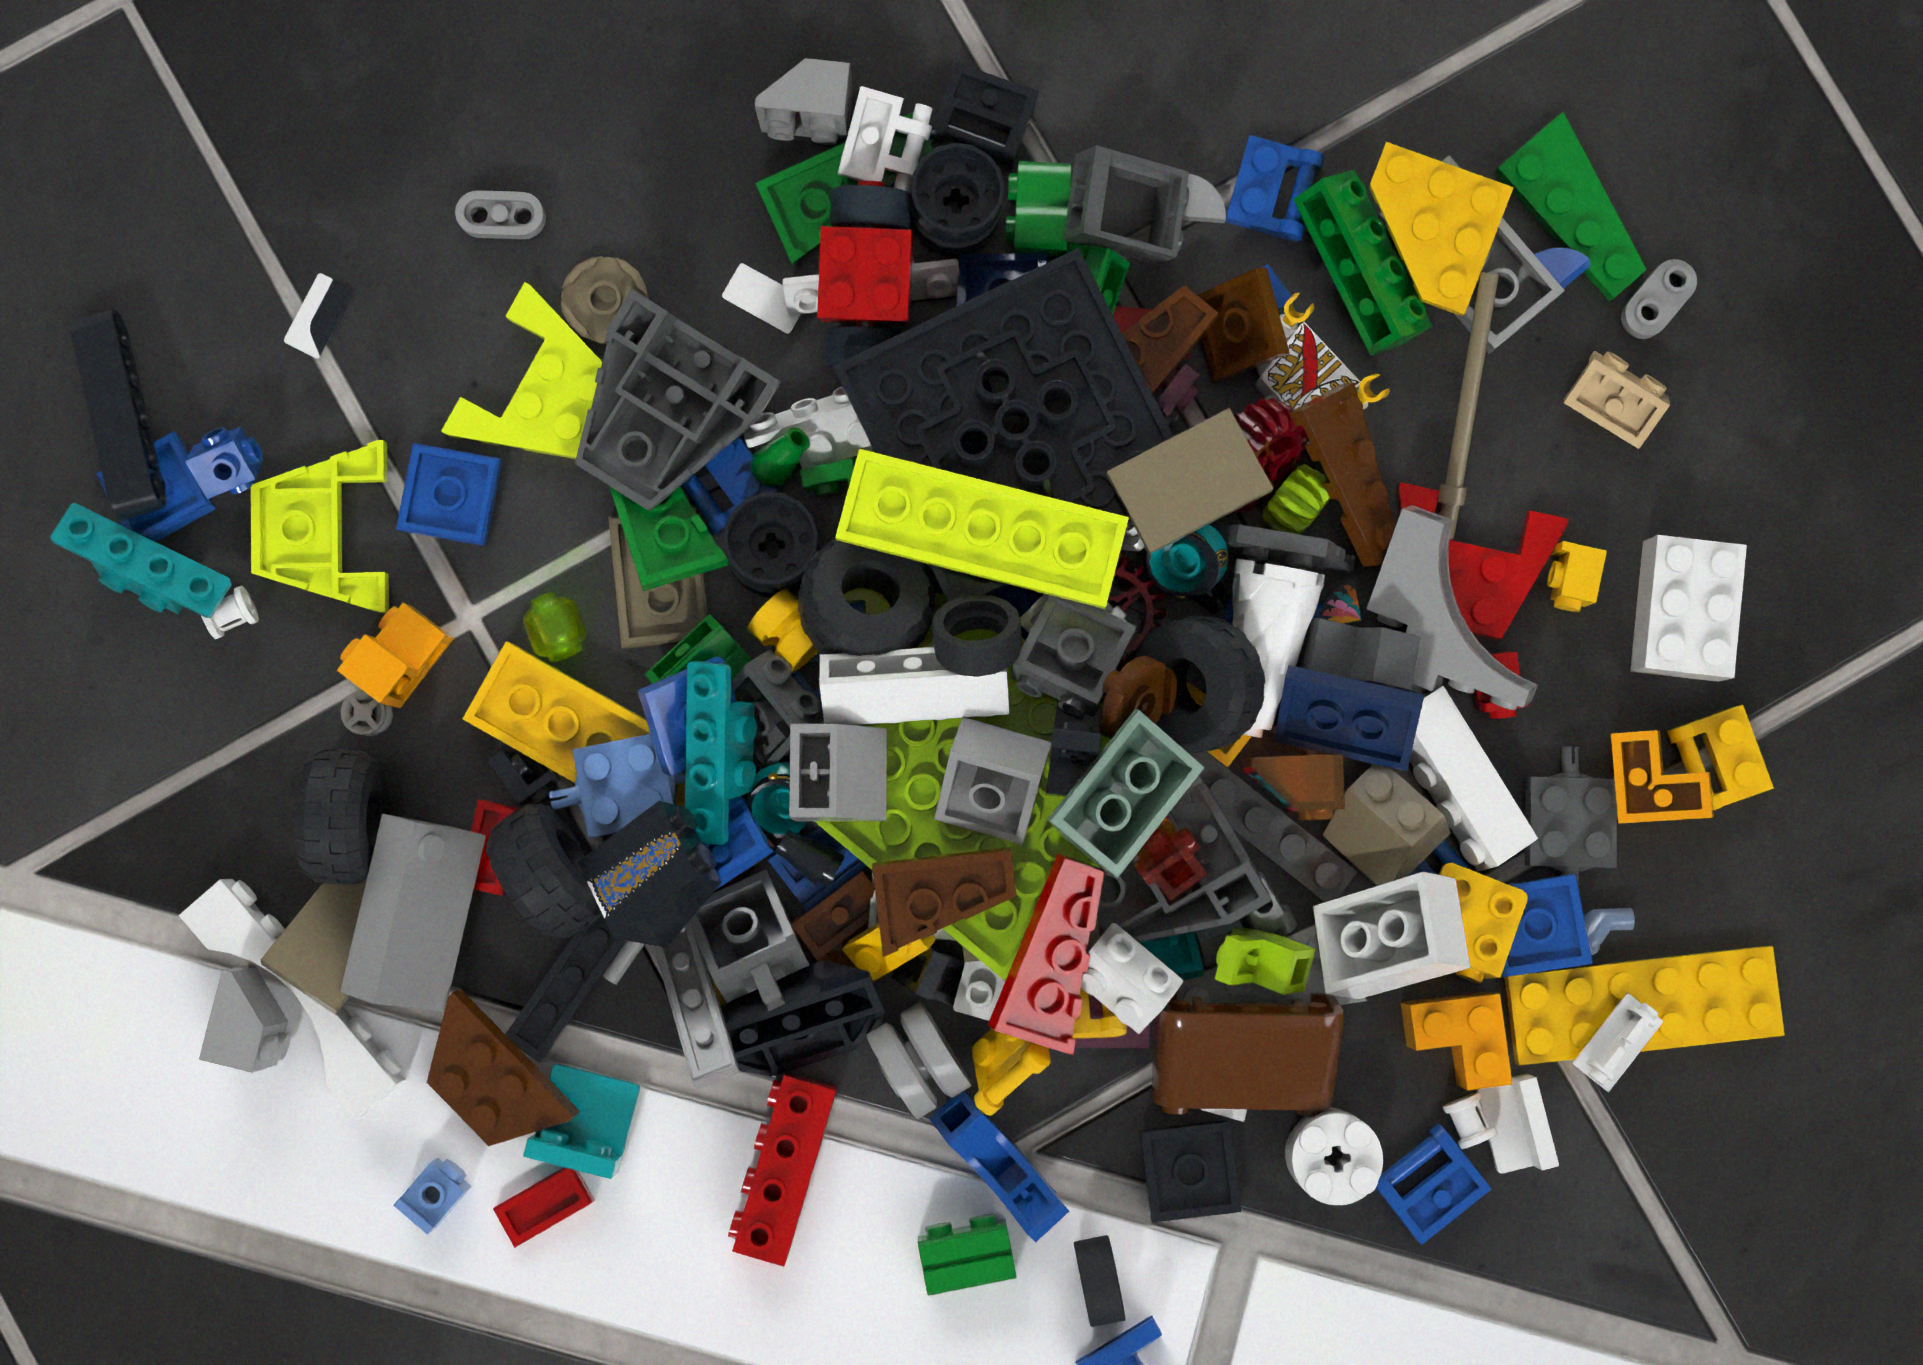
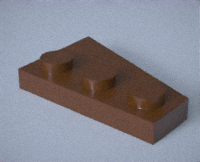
[872,847,1016,957]

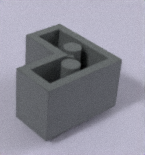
[1296,618,1421,690]

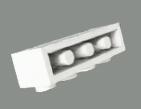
[819,647,1009,725]
[1410,686,1538,871]

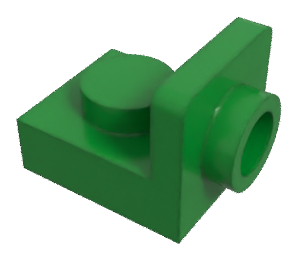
[800,458,854,498]

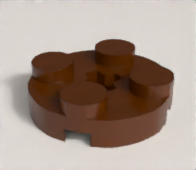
[1100,655,1177,740]

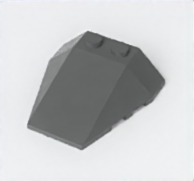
[575,289,781,511]
[1089,774,1272,950]

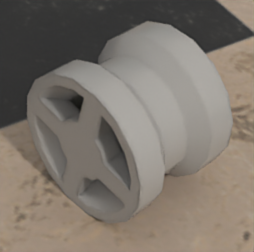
[340,691,393,736]

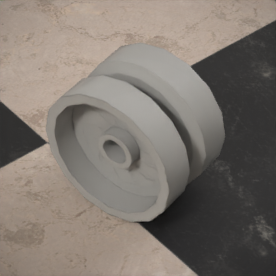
[866,1001,972,1120]

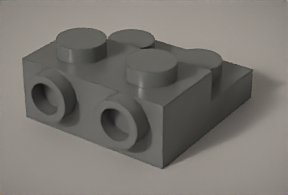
[1011,595,1137,717]
[731,649,824,770]

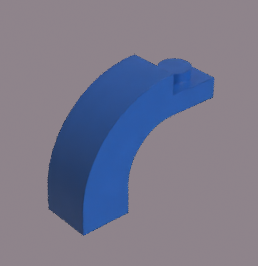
[929,1090,1070,1242]

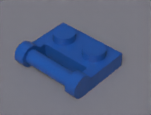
[1225,135,1325,241]
[682,436,779,537]
[1376,1123,1491,1245]

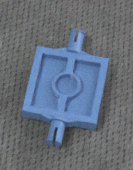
[549,734,686,838]

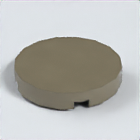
[561,256,649,345]

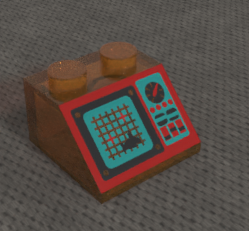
[1241,754,1345,820]

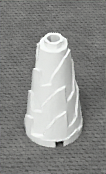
[1232,559,1325,738]

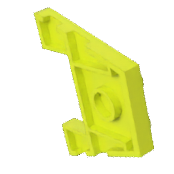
[441,282,602,459]
[251,440,389,614]

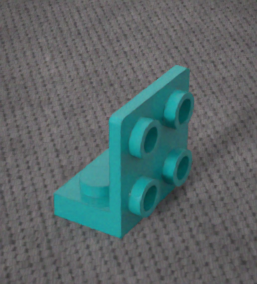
[523,1064,640,1179]

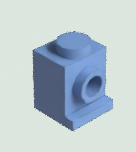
[393,1158,472,1235]

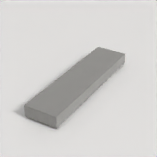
[654,921,740,1089]

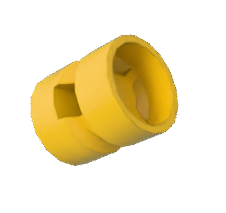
[747,588,819,673]

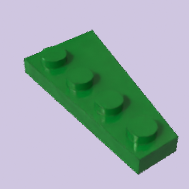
[755,112,933,265]
[1495,112,1647,302]
[609,486,729,591]

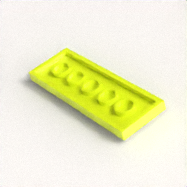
[835,449,1129,609]

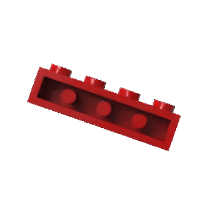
[728,1072,838,1267]

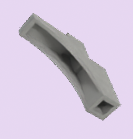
[1367,505,1538,710]

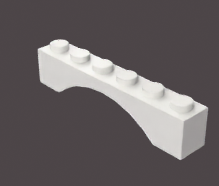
[179,879,406,1120]

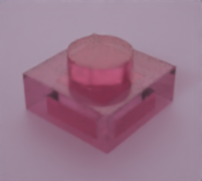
[1159,364,1200,416]

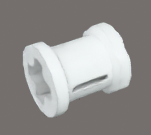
[201,586,259,639]
[1442,1092,1498,1149]

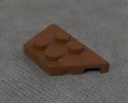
[426,988,580,1147]

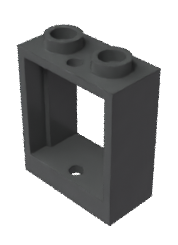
[1063,145,1189,264]

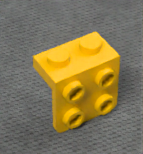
[1439,863,1528,984]

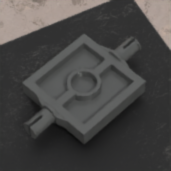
[1525,747,1617,886]

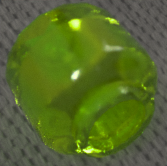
[522,592,588,662]

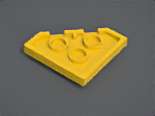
[1369,142,1514,316]

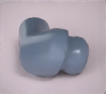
[1585,908,1635,955]

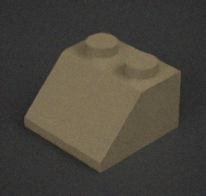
[1323,764,1451,886]

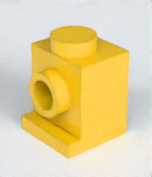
[1547,541,1607,612]

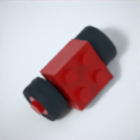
[817,181,914,367]

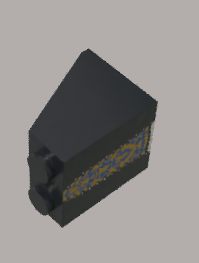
[578,801,722,947]

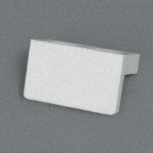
[1476,1073,1559,1174]

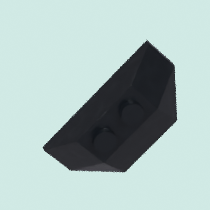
[720,960,885,1076]

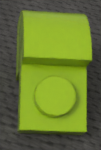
[1215,927,1316,995]

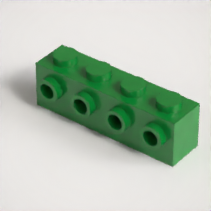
[1293,170,1433,356]

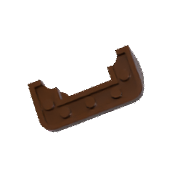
[1151,991,1343,1117]

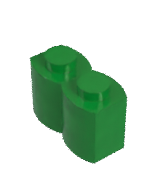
[1005,161,1071,258]

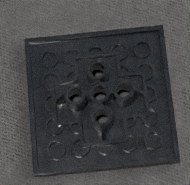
[833,248,1174,602]

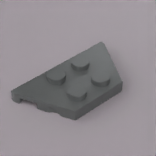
[1212,524,1356,575]

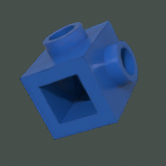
[185,426,263,499]

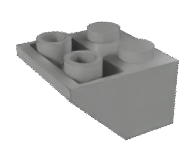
[755,58,853,145]
[789,724,887,821]

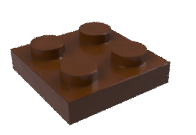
[1197,268,1290,381]

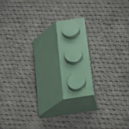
[1047,709,1205,878]

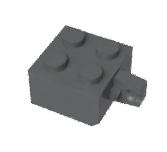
[690,869,809,1011]

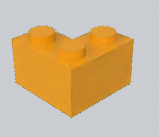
[337,603,454,708]
[1611,730,1714,824]
[1401,991,1513,1090]

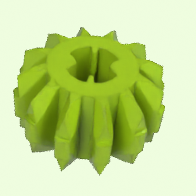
[1262,464,1330,535]

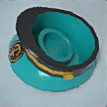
[1146,524,1228,598]
[747,762,819,838]

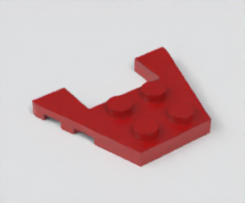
[1396,482,1569,640]

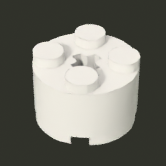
[1285,1108,1383,1205]

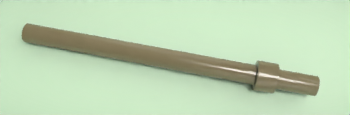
[1438,272,1499,540]

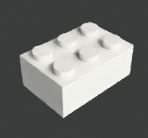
[1630,535,1747,682]
[1313,872,1470,999]

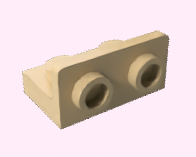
[1564,351,1670,449]

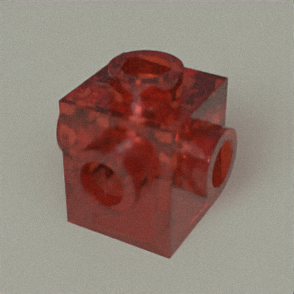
[1133,816,1208,901]

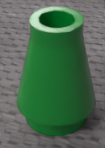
[751,427,810,487]

